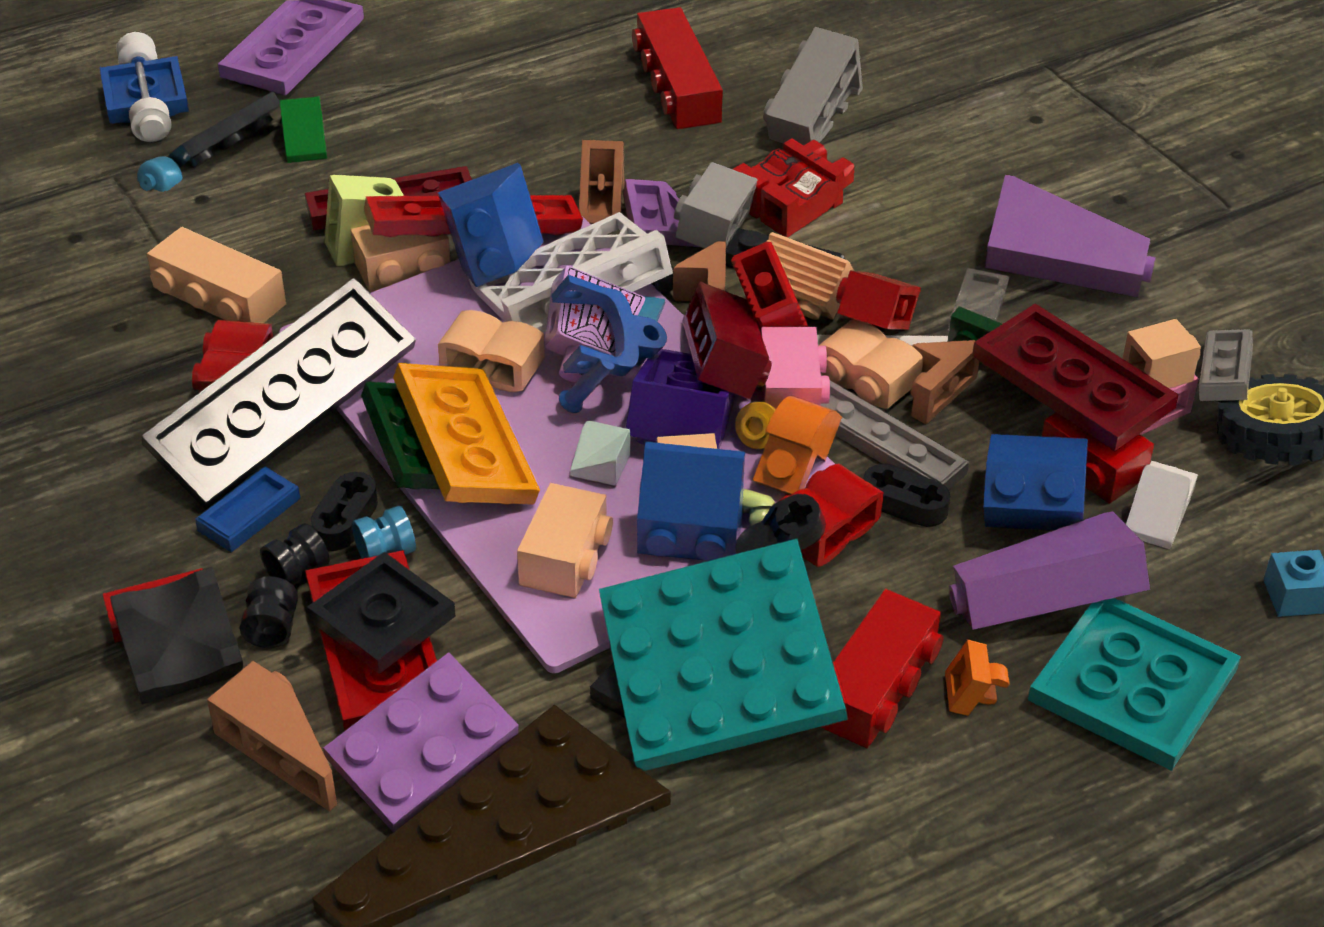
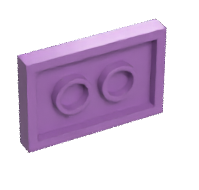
[323,652,519,833]

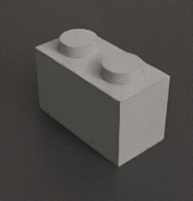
[674,162,758,248]

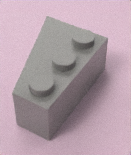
[763,27,863,145]

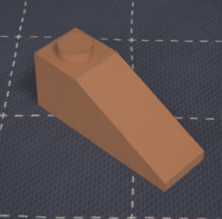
[207,661,337,812]

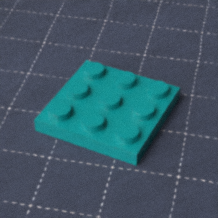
[1028,598,1241,771]

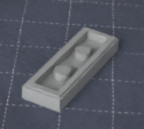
[1199,329,1253,401]

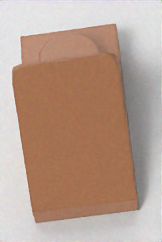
[673,241,726,301]
[911,340,979,424]

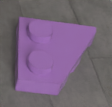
[623,179,700,247]

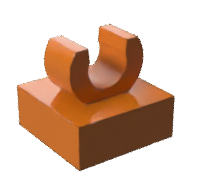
[945,640,1009,716]

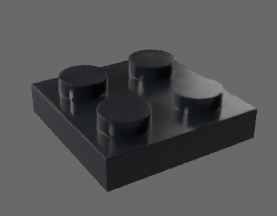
[307,552,456,674]

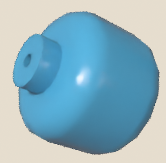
[137,156,183,192]

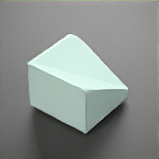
[570,421,630,486]

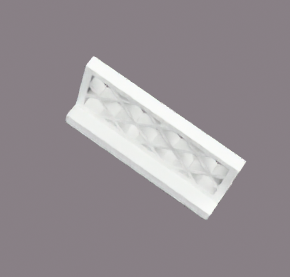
[469,212,673,333]

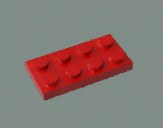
[305,550,437,731]

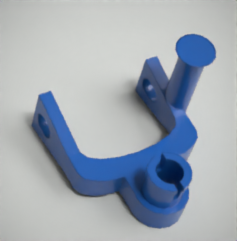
[551,274,667,413]

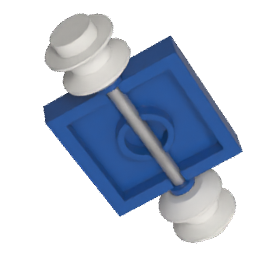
[100,32,189,142]

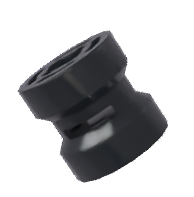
[260,523,330,586]
[239,577,298,648]

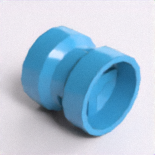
[352,506,416,559]

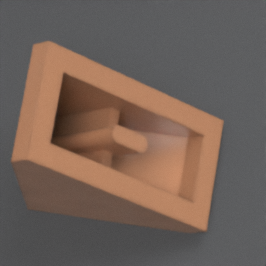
[579,140,624,224]

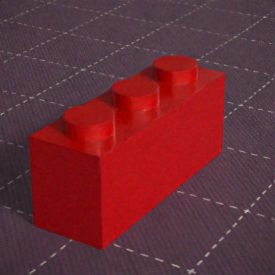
[820,588,944,749]

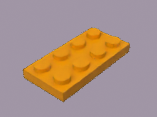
[393,363,540,505]

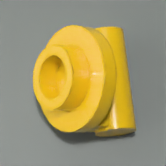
[735,402,776,449]

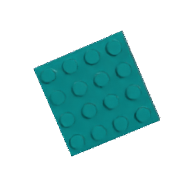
[599,539,848,771]

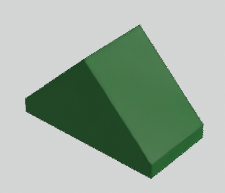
[279,96,327,163]

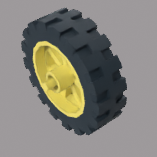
[1217,374,1324,465]

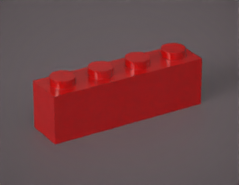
[632,7,723,129]

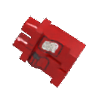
[733,138,855,238]

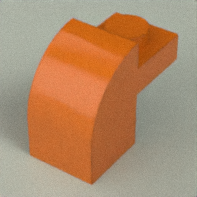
[753,396,842,495]

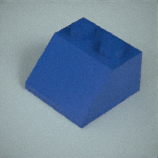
[438,163,544,287]
[983,434,1088,531]
[637,442,745,561]

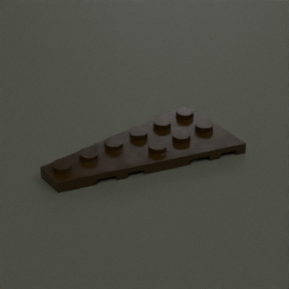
[312,704,671,927]

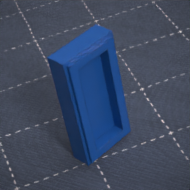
[195,467,301,552]

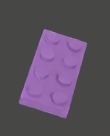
[218,0,364,95]

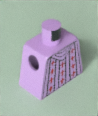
[544,265,646,383]

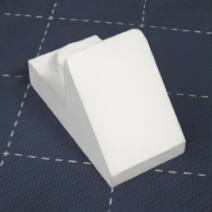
[1126,461,1198,549]

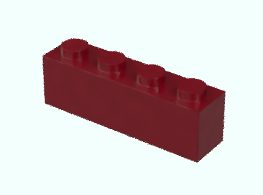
[682,281,772,400]

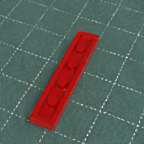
[364,195,583,237]

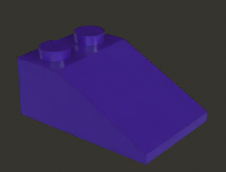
[626,349,736,449]

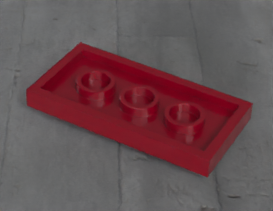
[972,303,1179,451]

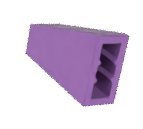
[985,175,1156,297]
[949,511,1150,630]

